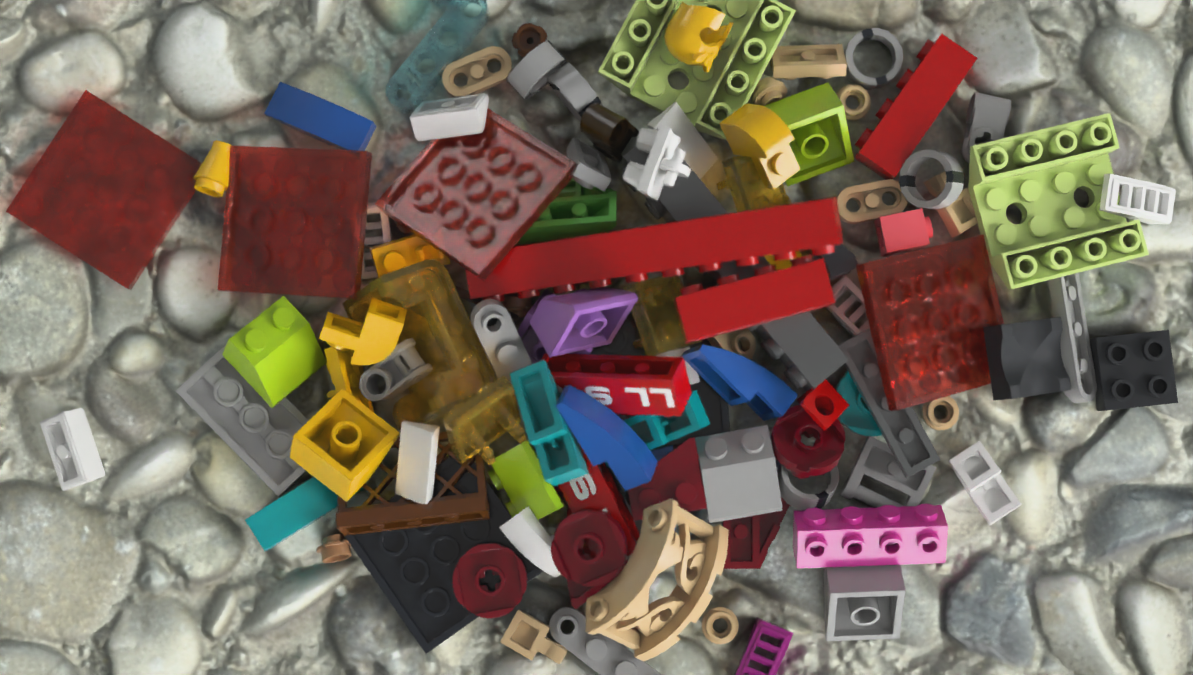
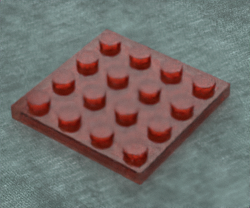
[6,90,202,290]
[375,108,577,281]
[218,146,372,300]
[856,235,1004,411]

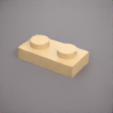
[770,44,847,80]

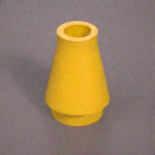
[193,140,235,197]

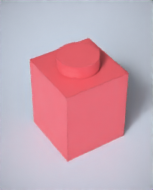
[874,208,933,257]

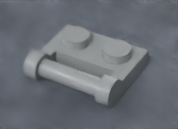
[840,436,936,508]

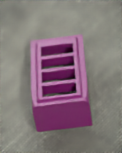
[734,617,794,675]

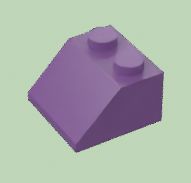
[529,287,638,357]

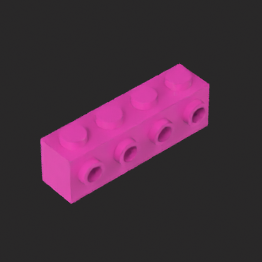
[792,504,948,569]

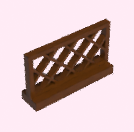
[336,428,490,536]

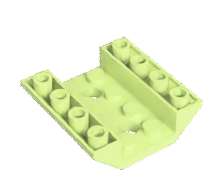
[598,0,796,140]
[968,113,1149,290]

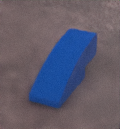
[264,82,376,159]
[681,345,798,421]
[555,385,658,491]

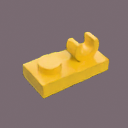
[369,227,450,284]
[324,347,374,412]

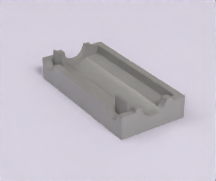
[176,343,309,498]

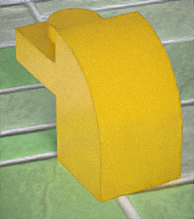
[719,104,800,189]
[319,298,407,366]

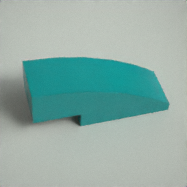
[509,360,589,486]
[605,390,710,467]
[245,477,365,551]

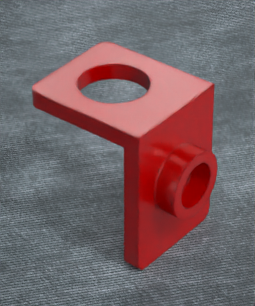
[797,379,849,430]

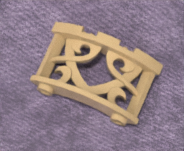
[586,499,729,661]

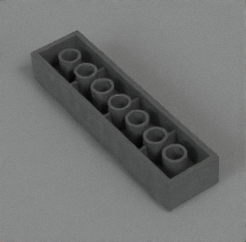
[621,129,849,391]

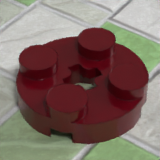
[770,405,846,479]
[551,509,628,587]
[452,543,528,619]

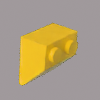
[290,388,400,502]

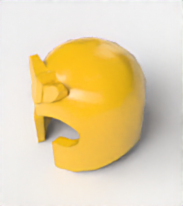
[664,2,734,72]

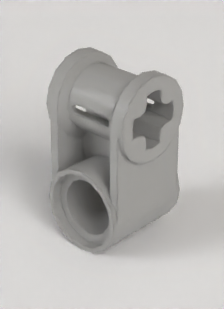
[962,92,1011,164]
[359,338,433,401]

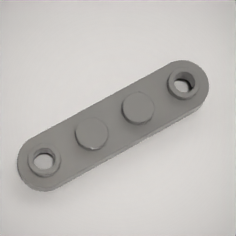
[1045,273,1097,403]
[470,299,532,427]
[549,607,662,675]

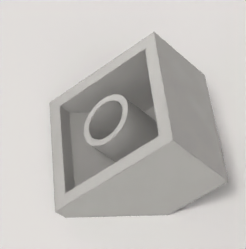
[695,425,782,523]
[823,565,906,641]

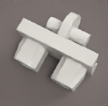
[623,125,691,201]

